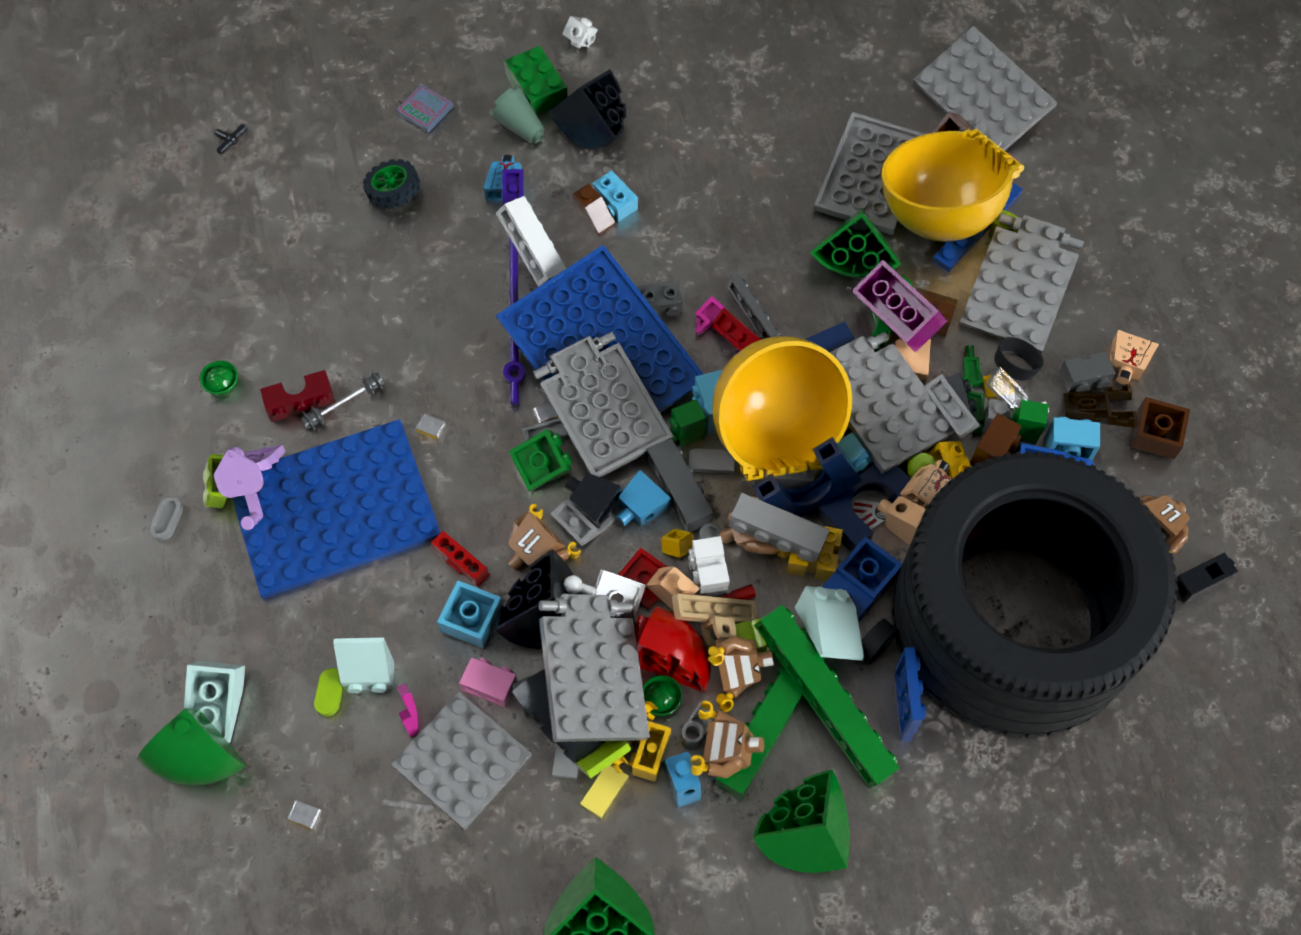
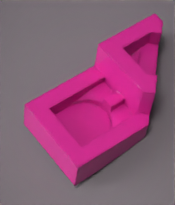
[696,296,726,336]
[397,683,418,738]

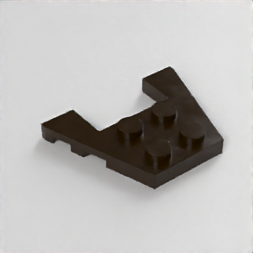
[1063,384,1138,428]

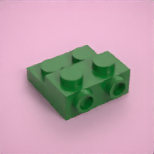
[508,429,573,491]

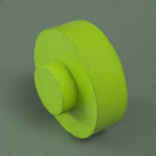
[907,453,936,478]

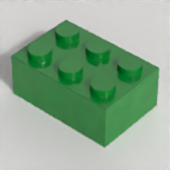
[504,46,568,116]

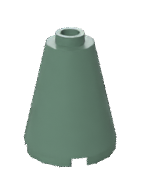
[489,86,545,143]

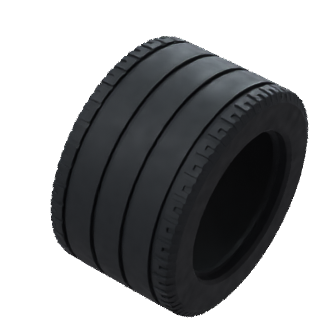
[892,451,1178,738]

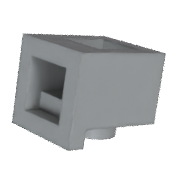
[983,399,1011,431]

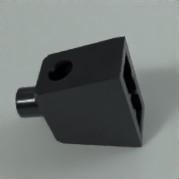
[565,473,622,529]

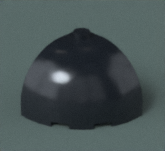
[548,69,626,149]
[495,549,583,649]
[512,670,606,766]

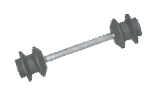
[301,371,384,431]

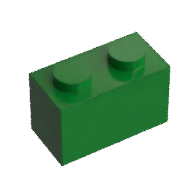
[1010,399,1049,445]
[669,400,706,448]

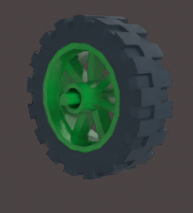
[363,159,420,209]

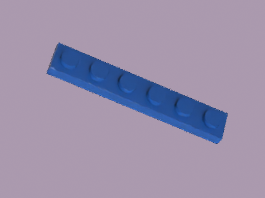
[932,183,1023,272]

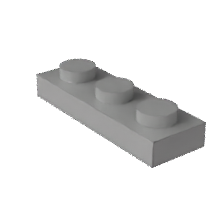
[925,374,980,439]

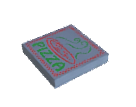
[396,84,453,133]

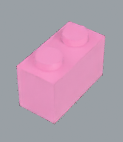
[459,657,517,708]

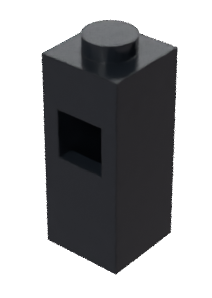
[1176,552,1239,604]

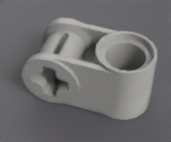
[681,701,713,750]

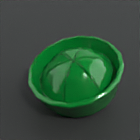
[199,360,238,396]
[643,675,683,716]

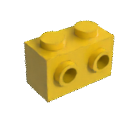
[927,441,971,478]
[629,721,671,782]

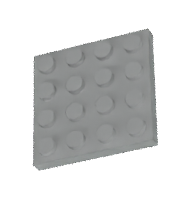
[391,692,532,831]

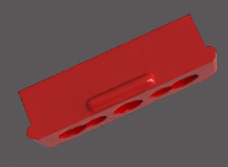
[431,531,490,587]

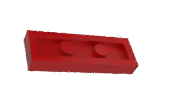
[711,308,761,351]

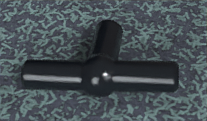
[214,124,247,155]

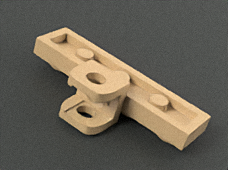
[672,593,758,646]

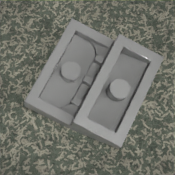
[551,499,616,546]

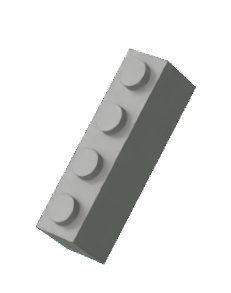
[728,493,829,563]

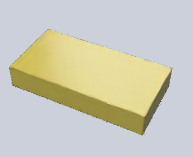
[580,766,629,819]

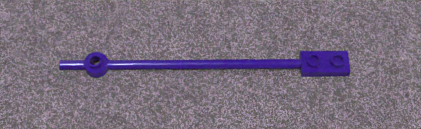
[502,169,526,405]

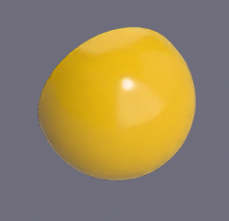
[882,129,1024,242]
[712,336,852,481]

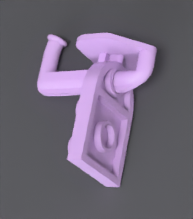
[214,444,285,530]

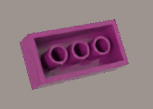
[852,260,947,353]

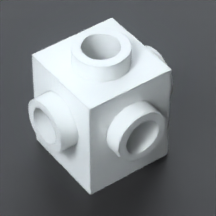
[562,16,598,48]

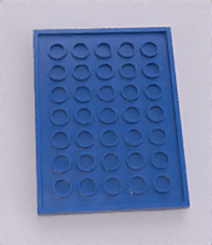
[496,244,703,413]
[232,419,440,599]

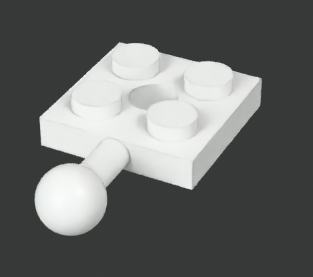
[563,569,646,619]

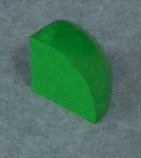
[810,208,901,278]
[137,708,248,786]
[753,769,850,873]
[543,856,655,935]

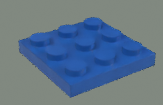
[894,647,926,741]

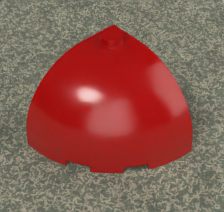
[638,606,711,693]

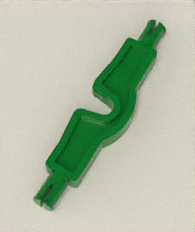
[962,345,985,436]

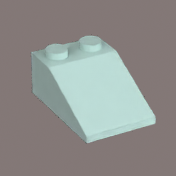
[795,586,864,661]
[333,638,394,693]
[184,661,245,743]

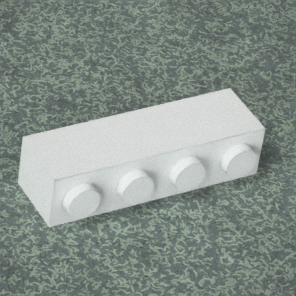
[496,196,566,287]

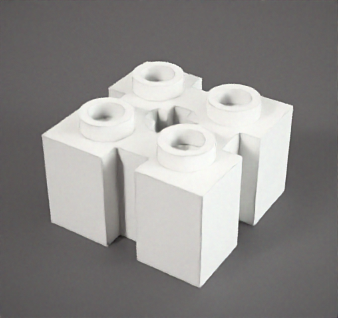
[688,536,730,597]

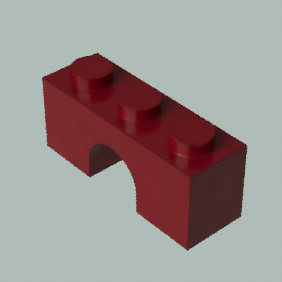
[260,370,336,421]

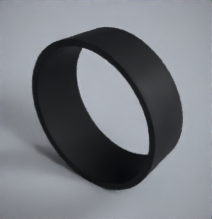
[994,337,1044,381]

